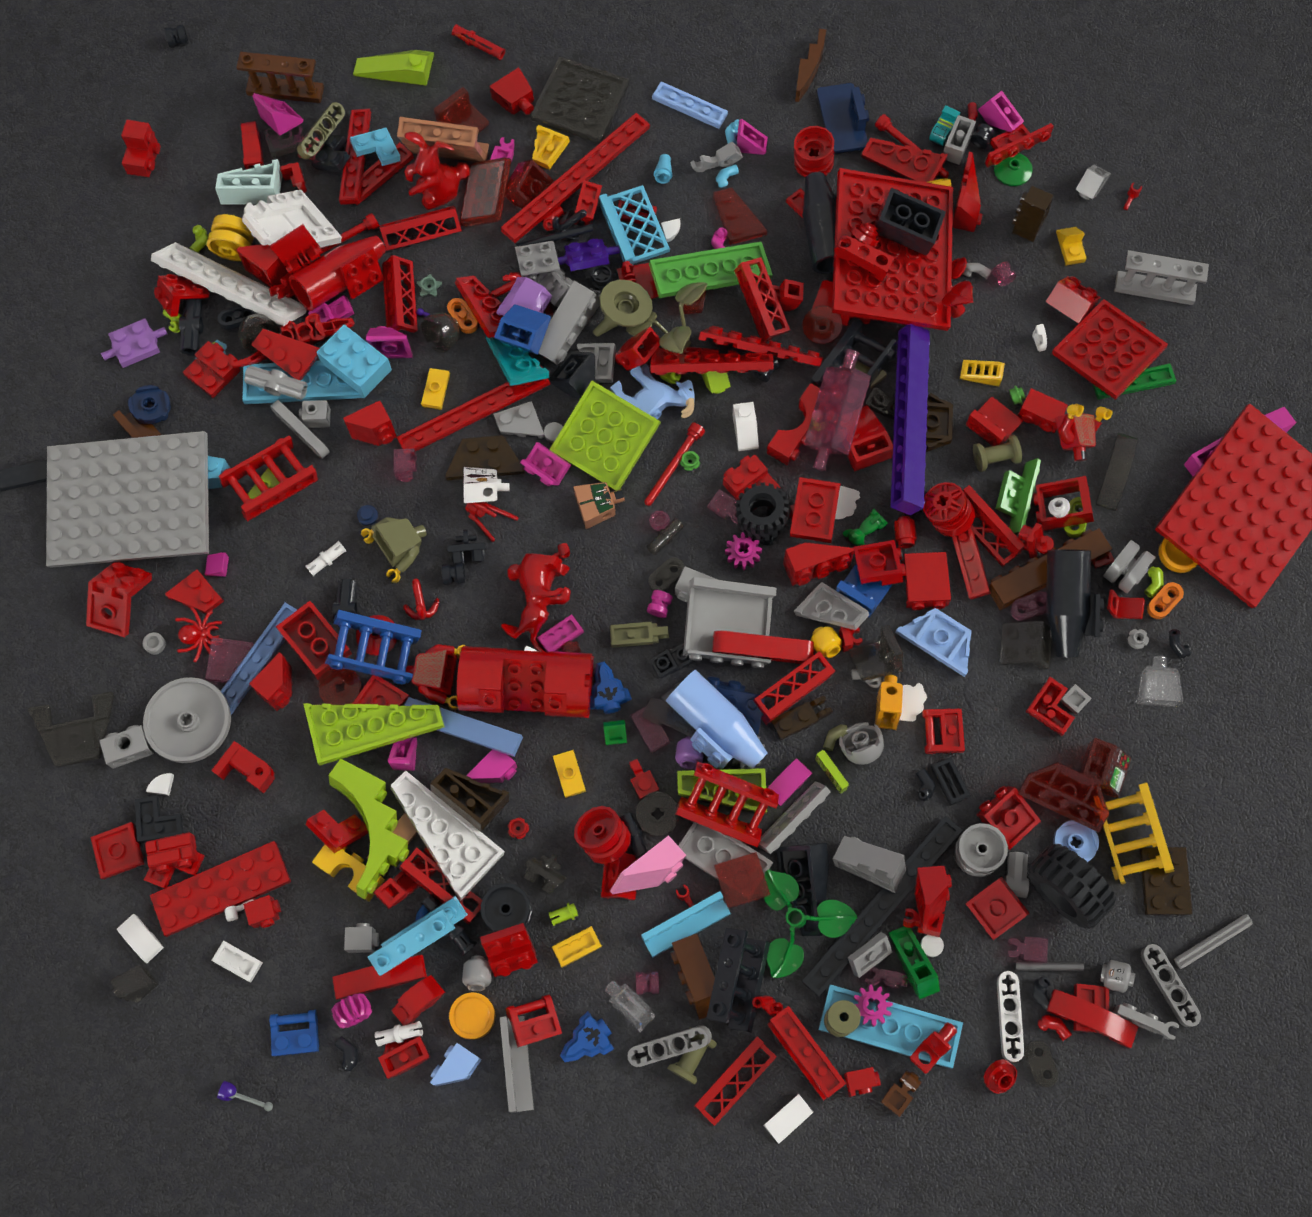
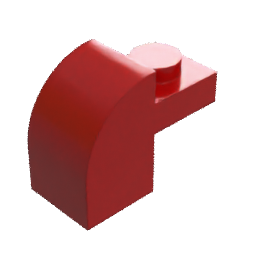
[758,279,804,312]
[391,975,445,1026]

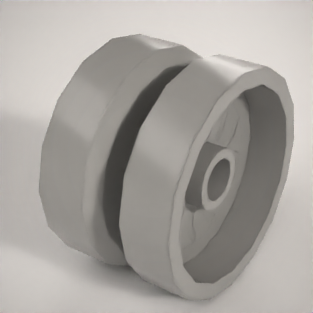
[1103,540,1155,594]
[954,823,1008,877]

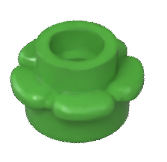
[1009,386,1025,405]
[680,451,700,471]

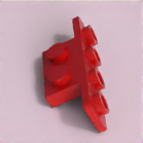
[985,123,1054,167]

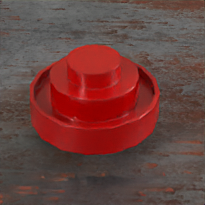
[851,222,880,247]
[984,1059,1017,1094]

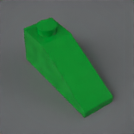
[888,926,940,1000]

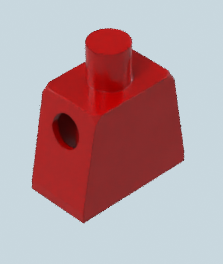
[490,67,534,115]
[615,327,660,371]

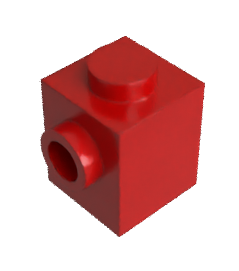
[243,895,281,928]

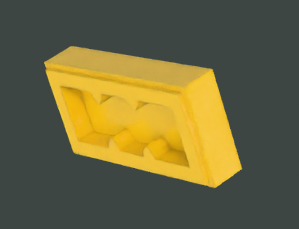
[421,368,450,410]
[553,750,586,798]
[552,926,602,968]

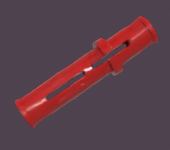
[452,24,505,60]

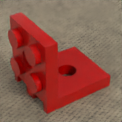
[86,562,152,637]

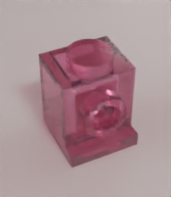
[394,448,417,482]

